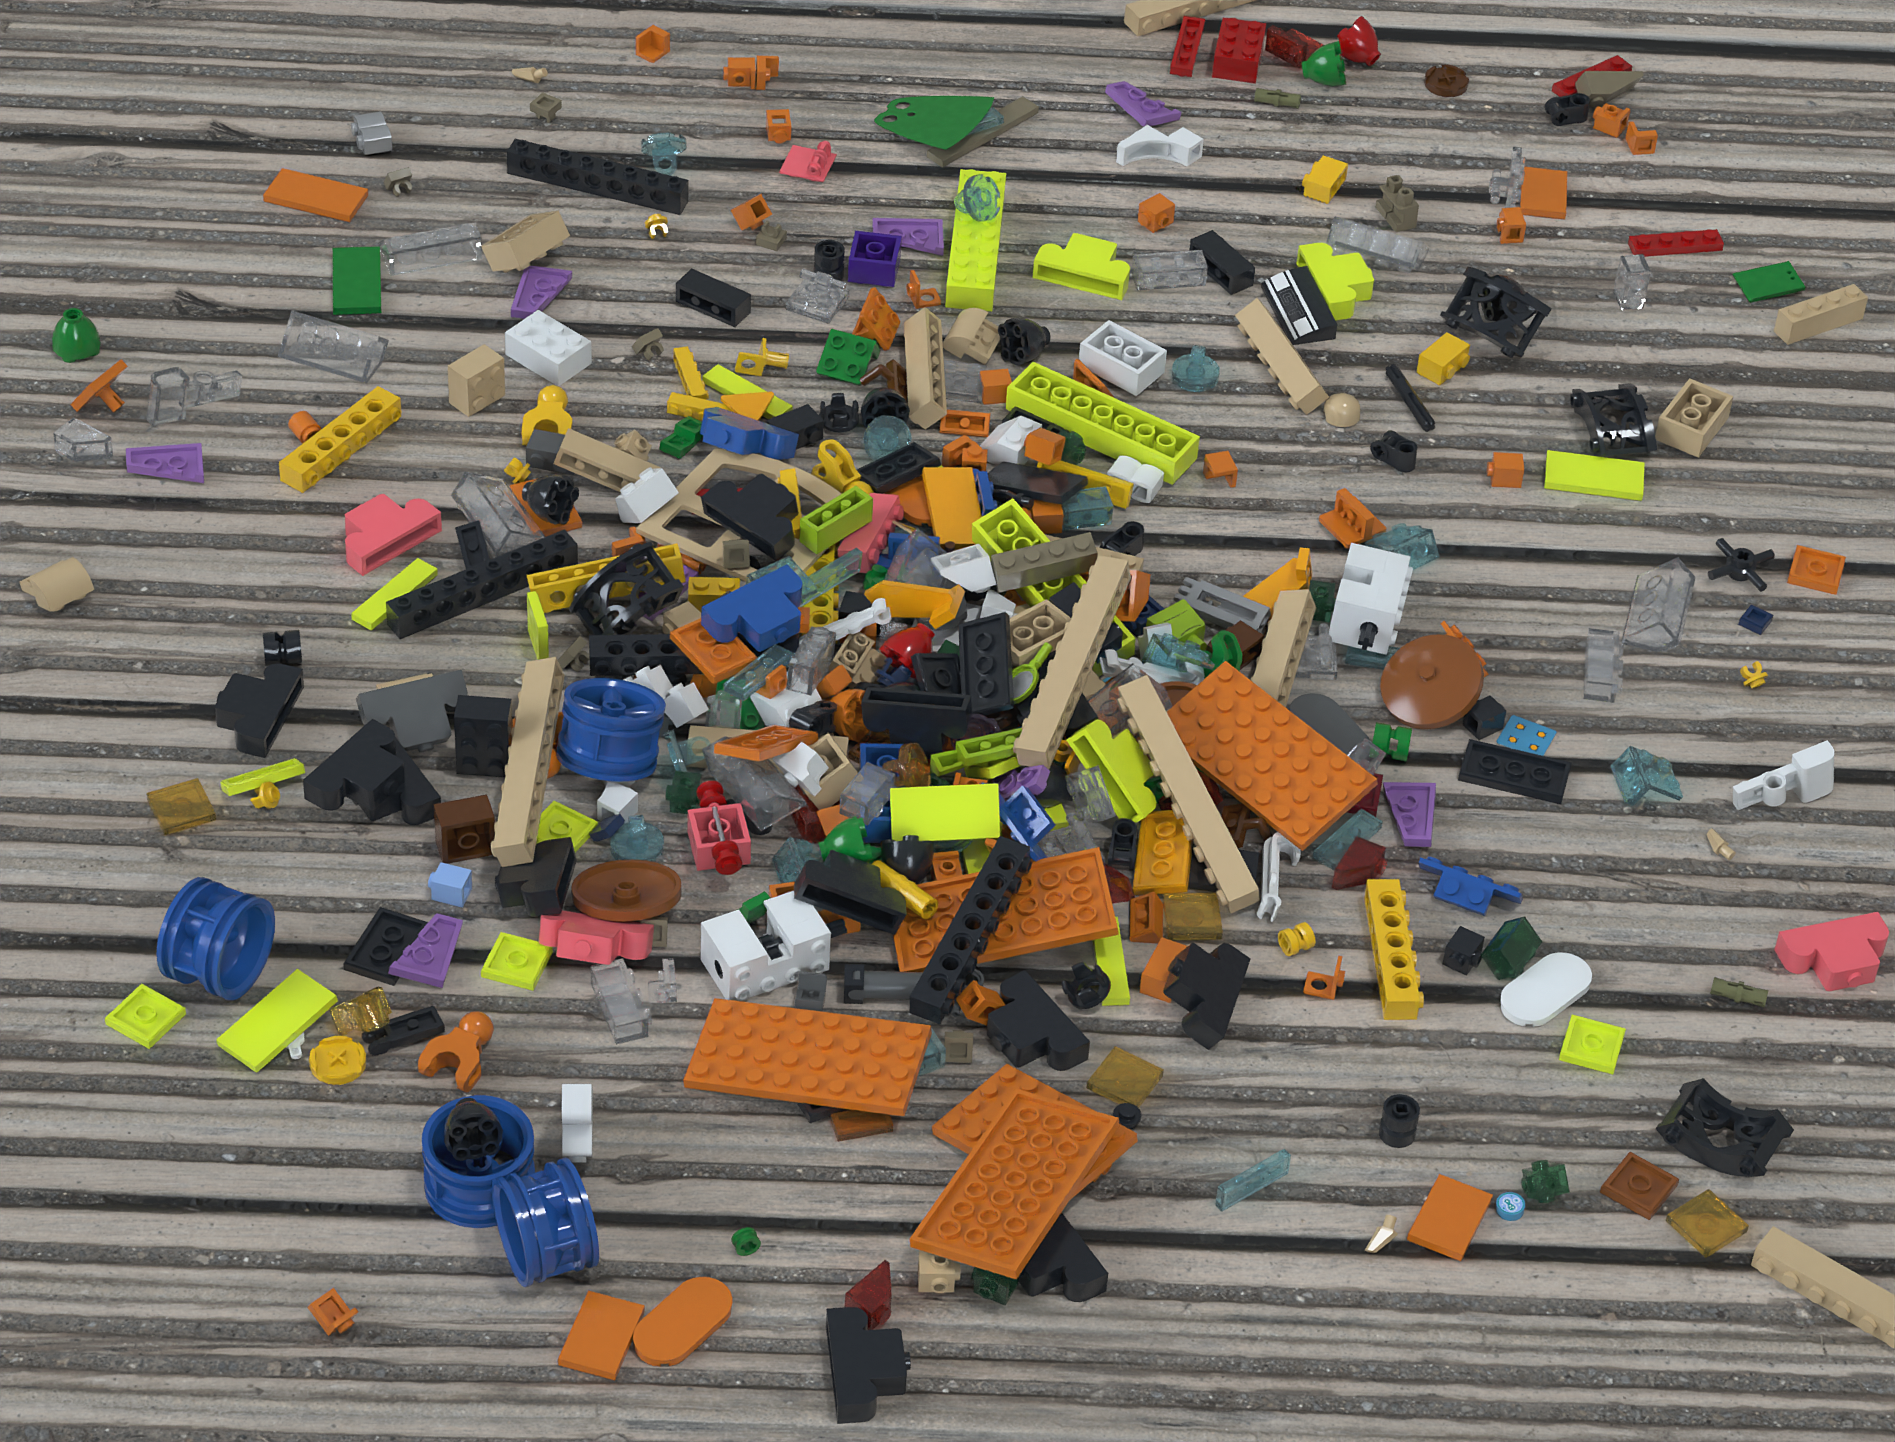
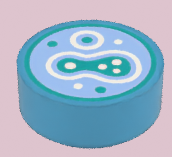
[1496,1192,1525,1221]

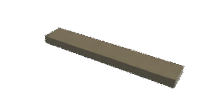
[927,96,1039,168]

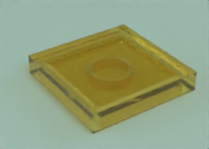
[146,778,216,835]
[1163,893,1223,940]
[1086,1046,1164,1108]
[1666,1189,1749,1258]

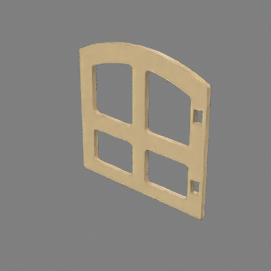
[636,448,841,583]

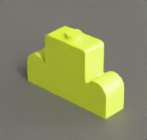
[1033,233,1130,300]
[1296,243,1374,321]
[1067,719,1157,823]

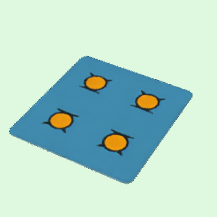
[1496,715,1557,756]

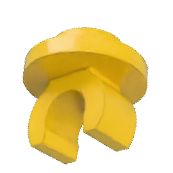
[645,214,668,239]
[504,457,531,484]
[1740,661,1768,689]
[250,782,280,809]

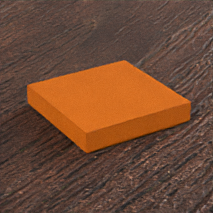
[1787,545,1846,595]

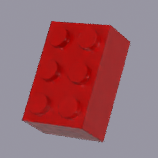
[1212,17,1266,84]

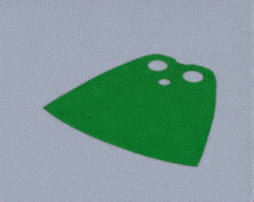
[874,96,994,150]

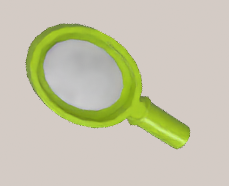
[1012,642,1053,704]

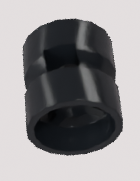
[814,240,845,285]
[263,630,302,666]
[1379,1094,1420,1148]

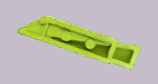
[930,728,1022,778]

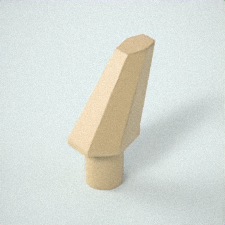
[511,67,548,83]
[1706,828,1736,860]
[1365,1215,1398,1253]

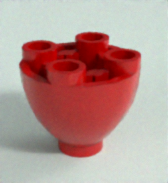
[1337,16,1381,66]
[879,623,935,679]

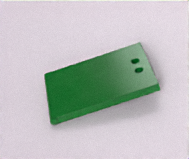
[1733,261,1806,303]

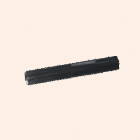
[1386,364,1435,432]

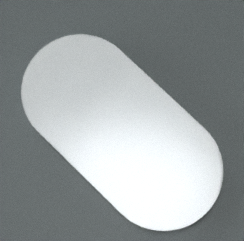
[1500,953,1592,1027]

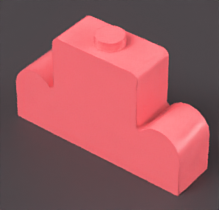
[345,494,442,576]
[538,910,654,965]
[1774,912,1889,991]

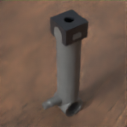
[844,964,984,1017]

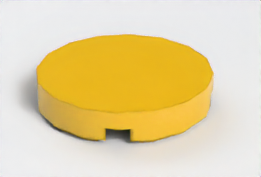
[309,1036,366,1085]

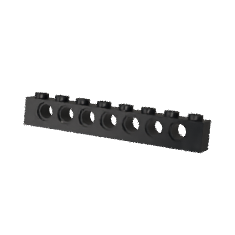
[506,139,689,215]
[386,529,578,639]
[589,633,800,676]
[909,836,1033,1024]

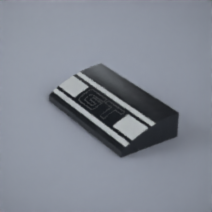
[1261,266,1338,345]

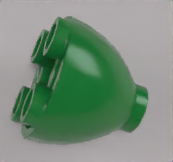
[1302,41,1347,86]
[52,308,101,363]
[818,816,874,864]

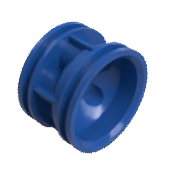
[157,877,275,1000]
[492,1157,599,1287]

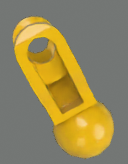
[522,385,573,446]
[811,439,874,495]

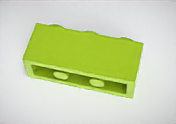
[799,486,873,554]

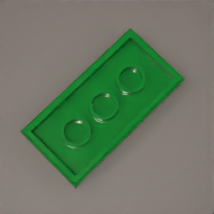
[332,246,382,315]

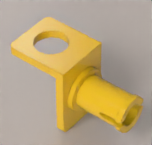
[735,338,789,376]

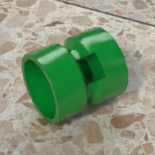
[1370,722,1412,761]

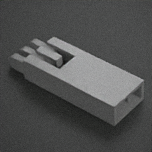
[1173,577,1271,633]

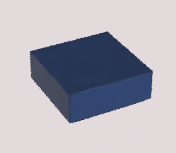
[1738,605,1774,635]
[589,814,625,842]

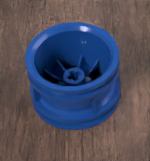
[556,678,666,782]
[422,1095,535,1228]

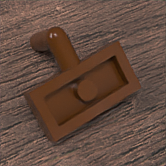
[860,359,908,404]
[1221,803,1273,848]

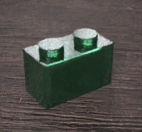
[1481,916,1542,980]

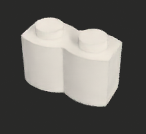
[1107,456,1164,503]

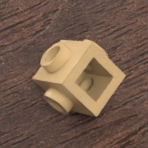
[614,430,652,461]
[918,1250,961,1293]

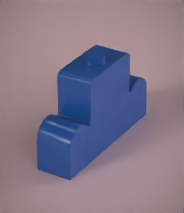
[700,407,799,460]
[701,564,802,652]

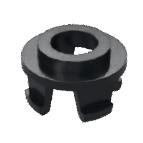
[819,393,859,433]
[1062,961,1111,1009]

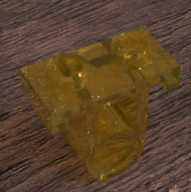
[329,986,392,1036]

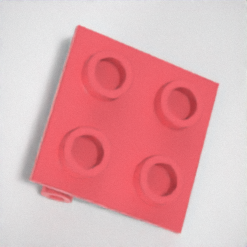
[779,141,837,182]

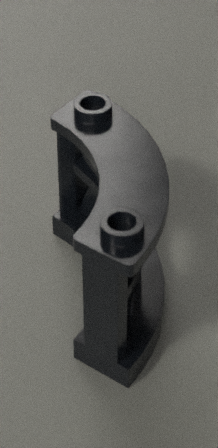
[1440,267,1552,358]
[1570,383,1657,457]
[569,542,684,635]
[1656,1078,1794,1177]

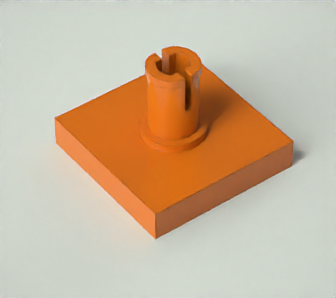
[70,359,128,413]

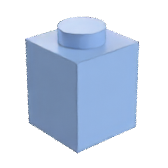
[428,862,472,908]

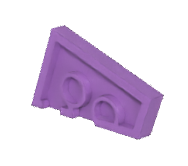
[1105,81,1181,127]
[1383,782,1436,847]

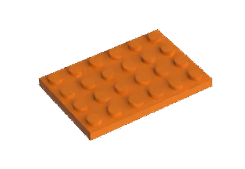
[932,1064,1138,1201]

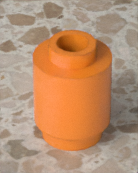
[288,411,321,443]

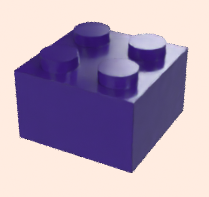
[848,230,902,287]

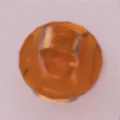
[880,743,931,788]

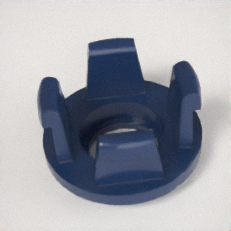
[874,657,912,686]

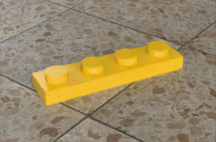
[1037,460,1134,509]

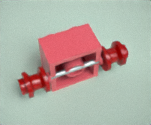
[687,781,751,875]

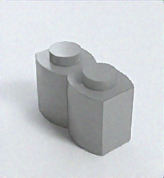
[351,111,392,155]

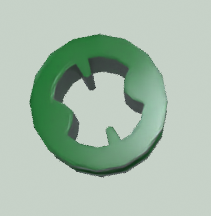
[731,1227,761,1256]

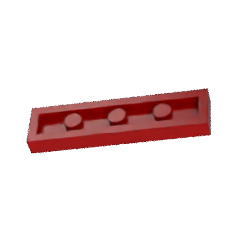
[1170,16,1205,77]
[1552,55,1632,97]
[1628,229,1724,258]

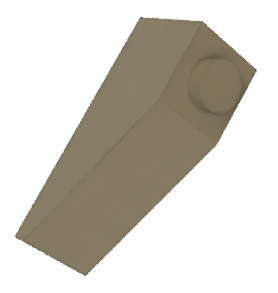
[1575,71,1644,107]

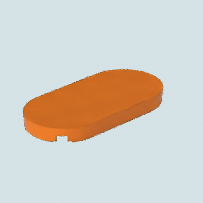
[883,475,932,526]
[633,1277,732,1367]

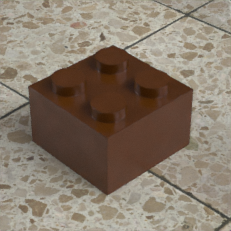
[434,794,495,864]

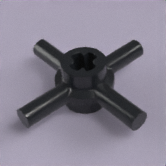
[1708,538,1775,592]

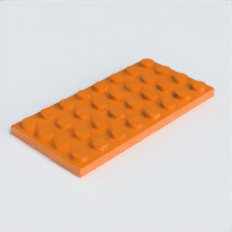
[1167,661,1378,851]
[893,847,1119,972]
[683,998,932,1116]
[910,1088,1119,1279]

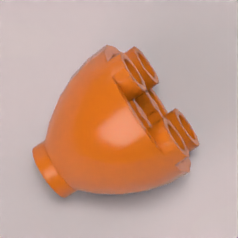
[825,689,870,742]

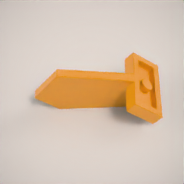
[1243,548,1313,623]
[864,580,965,629]

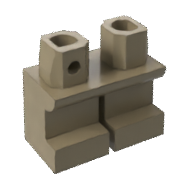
[1375,175,1419,233]

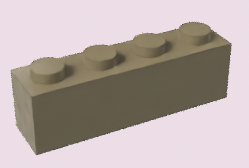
[991,532,1098,593]

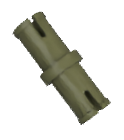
[1254,88,1301,109]
[1710,977,1769,1007]

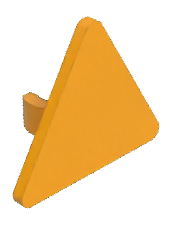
[721,392,774,421]
[1054,740,1080,780]

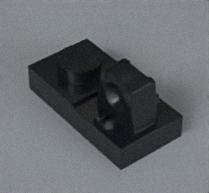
[455,520,490,569]

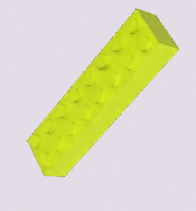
[945,169,1006,312]
[1006,362,1200,485]
[972,499,1136,676]

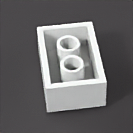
[505,310,592,386]
[1079,320,1167,396]

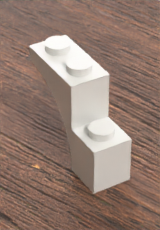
[1116,125,1204,167]
[624,665,709,728]
[597,780,638,830]

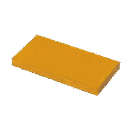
[922,467,982,550]
[1133,810,1193,895]

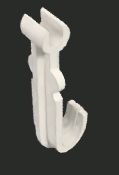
[799,598,892,669]
[1099,649,1205,686]
[1257,832,1301,922]

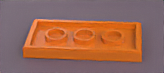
[263,168,368,222]
[714,725,818,761]

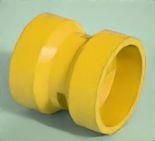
[1278,922,1316,956]

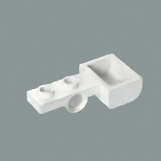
[1733,740,1834,810]

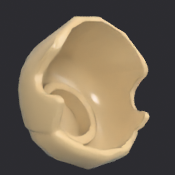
[1324,393,1360,427]

